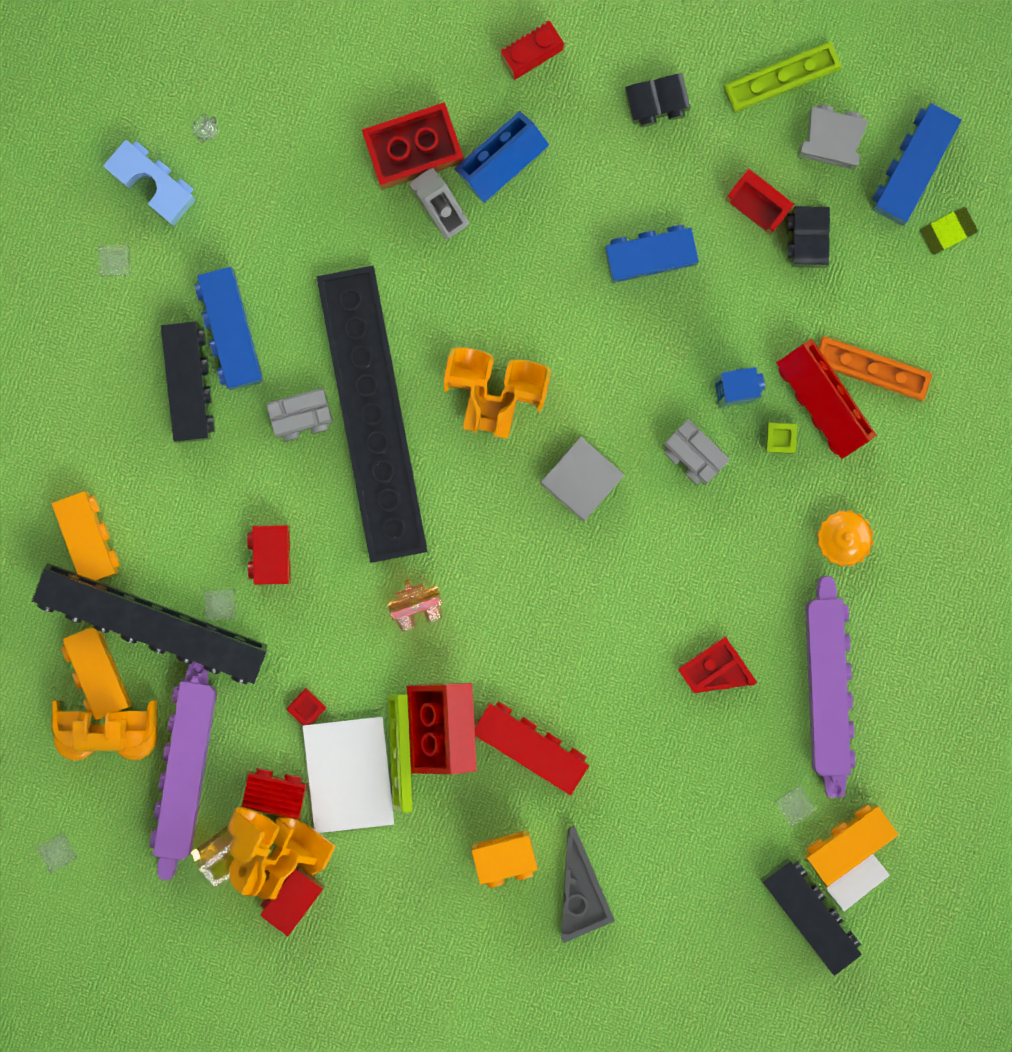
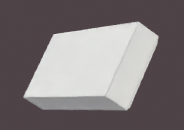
[825,854,890,911]

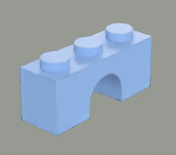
[103,139,196,226]

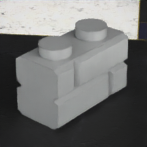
[409,168,469,239]
[266,388,333,442]
[663,419,730,485]

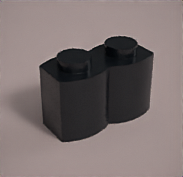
[625,73,690,127]
[786,206,830,268]

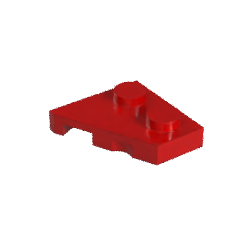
[677,636,758,693]

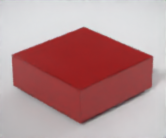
[286,688,327,726]

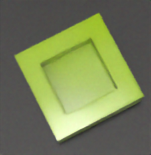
[766,423,798,454]

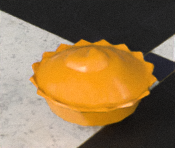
[817,510,874,567]

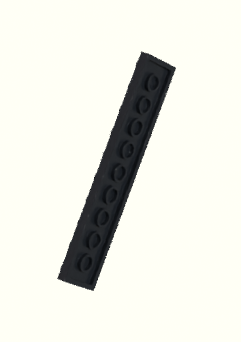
[316,265,428,563]

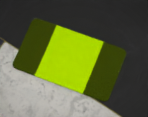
[920,207,978,254]

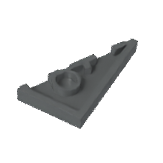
[561,826,615,943]

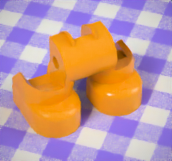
[443,347,552,439]
[51,699,158,761]
[228,807,336,899]

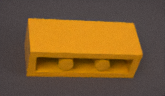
[51,491,121,581]
[61,627,132,720]
[804,804,899,887]

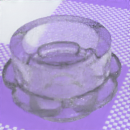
[191,114,218,142]

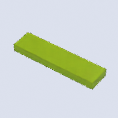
[723,41,842,113]
[388,694,412,813]

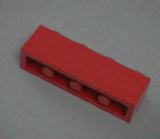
[776,339,877,460]
[475,701,589,796]

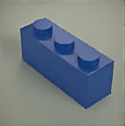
[454,111,549,203]
[605,225,699,283]
[714,367,765,407]

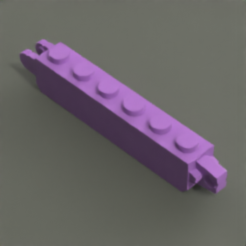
[805,576,856,798]
[150,662,217,881]

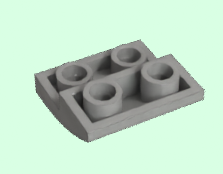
[540,437,624,522]

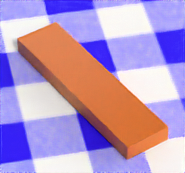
[818,336,933,402]

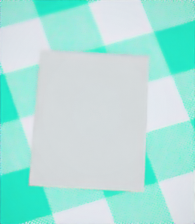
[303,717,394,833]

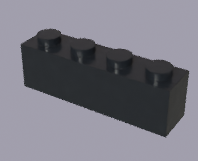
[161,321,215,443]
[760,858,862,976]

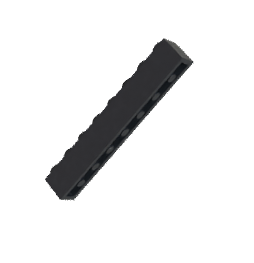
[32,563,268,684]

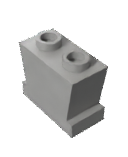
[798,104,869,170]

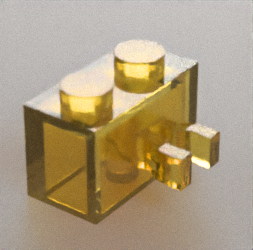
[191,825,234,888]

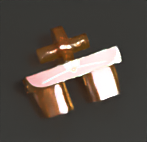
[388,579,442,631]

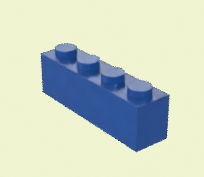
[872,103,962,226]
[194,267,264,390]

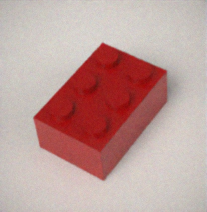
[362,102,464,190]
[406,683,477,775]

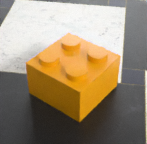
[471,830,538,888]

